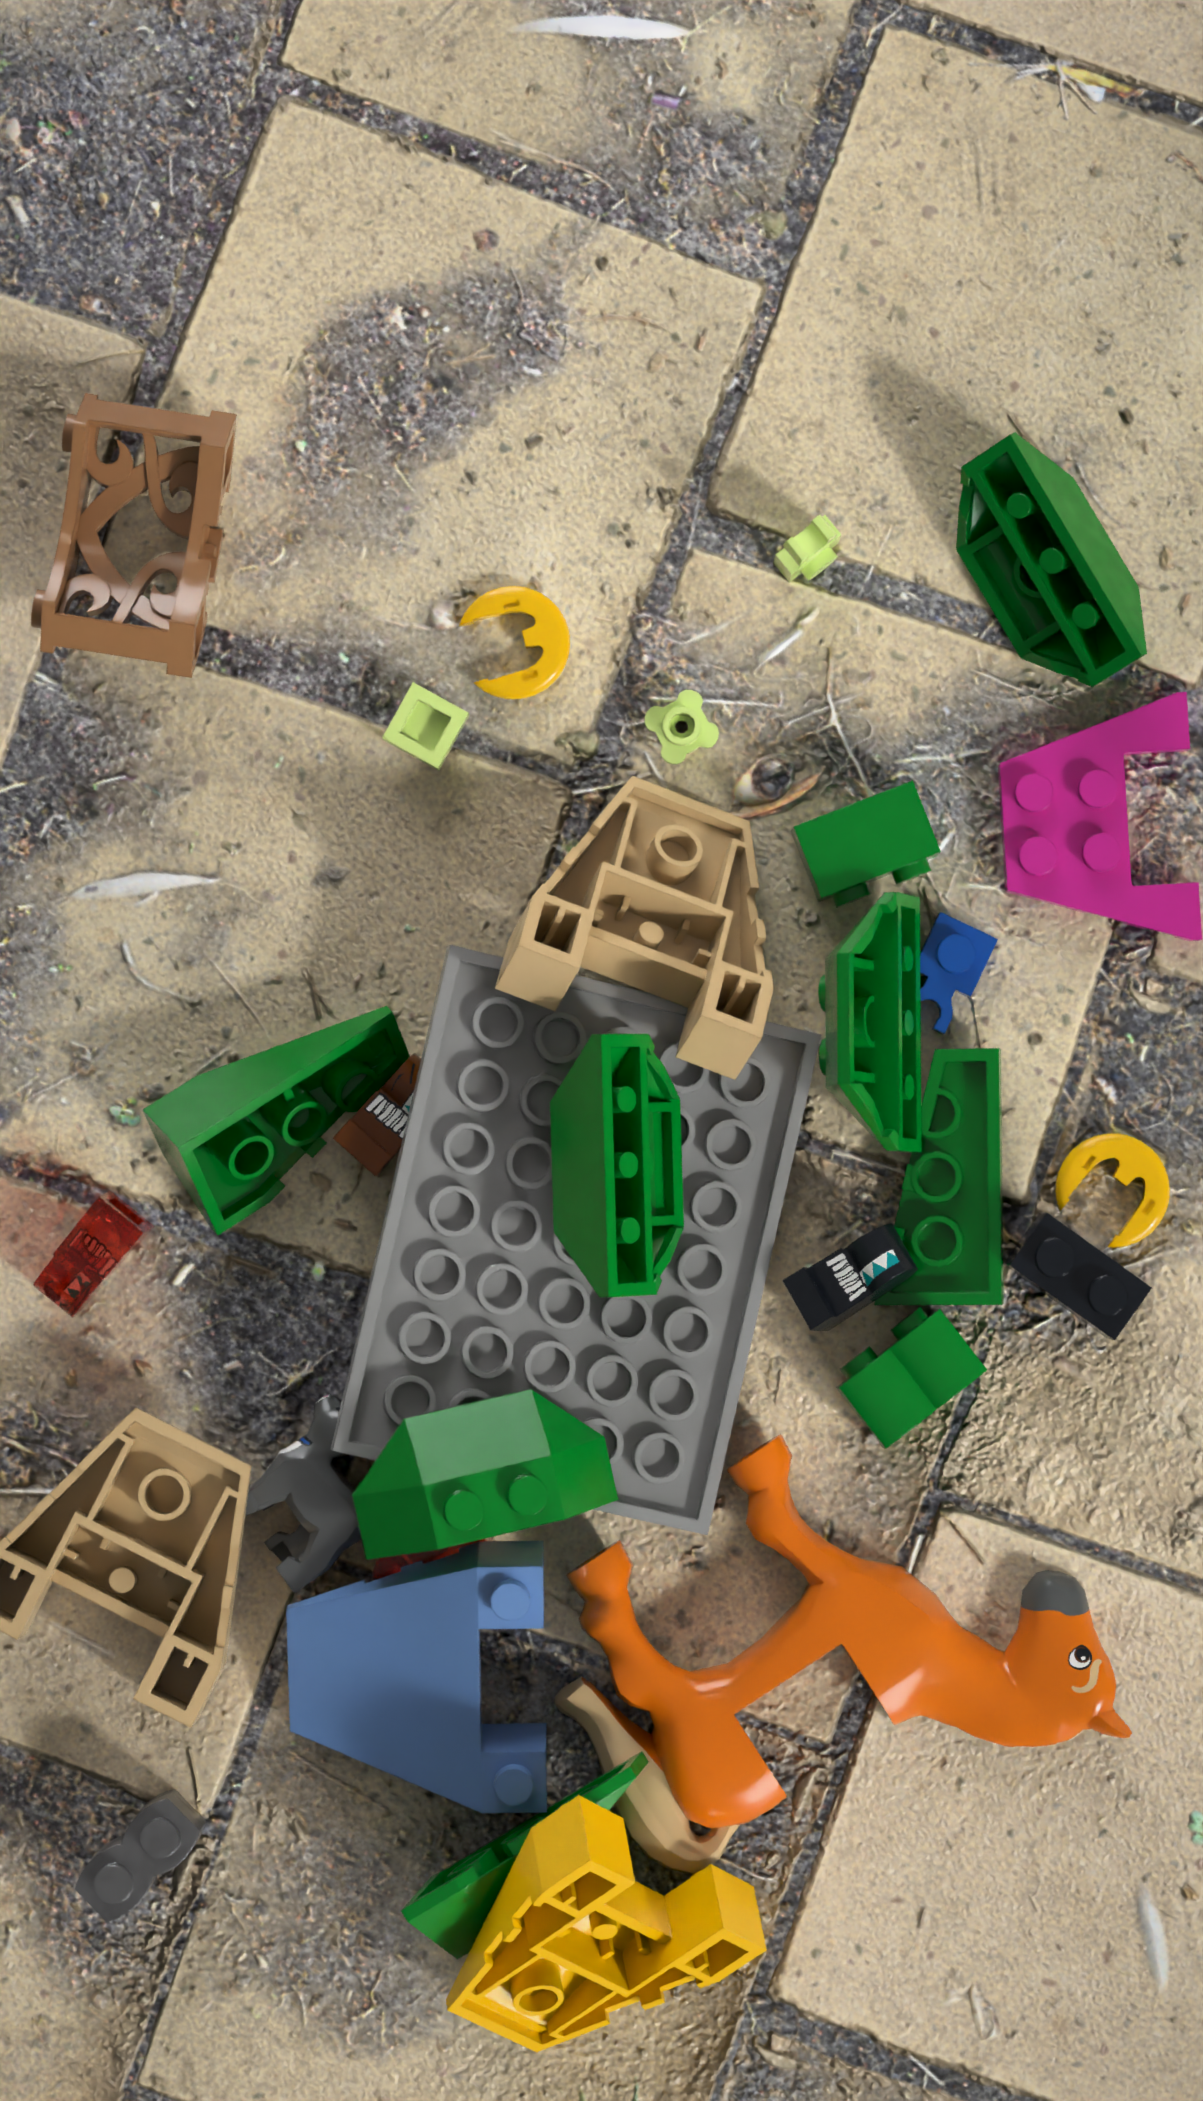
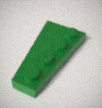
[874,1048,1004,1305]

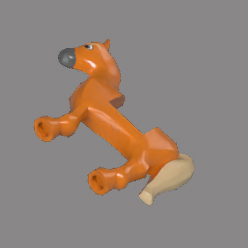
[555,1434,1132,1875]

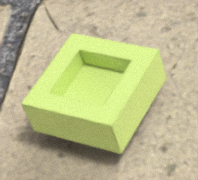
[382,682,469,771]

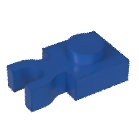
[920,912,998,1034]

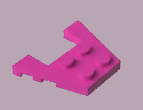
[998,692,1202,941]

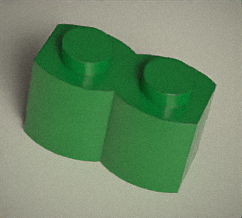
[836,1307,987,1449]

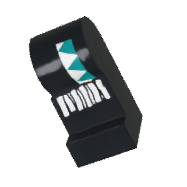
[783,1223,918,1331]

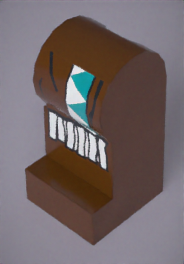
[333,1053,421,1177]

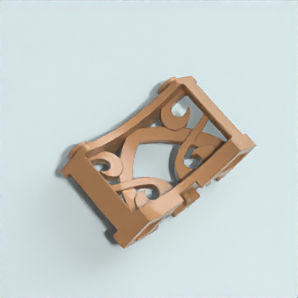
[31,393,237,678]

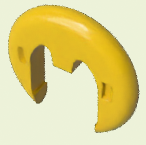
[458,586,570,700]
[1055,1133,1170,1248]

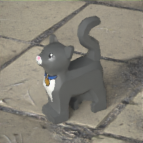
[245,1394,361,1593]

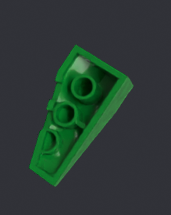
[143,1006,410,1236]
[401,1751,649,1959]

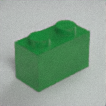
[791,780,941,908]

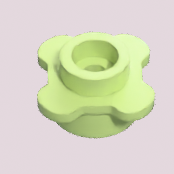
[644,690,719,764]

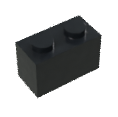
[1003,1213,1152,1340]

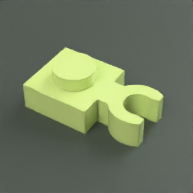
[773,514,841,583]

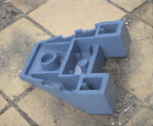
[286,1541,547,1813]

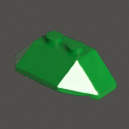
[956,432,1147,687]
[818,892,922,1152]
[550,1034,684,1298]
[351,1389,618,1560]

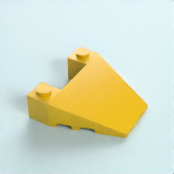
[446,1795,767,2052]

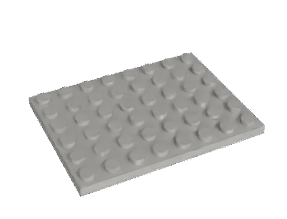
[330,945,821,1535]

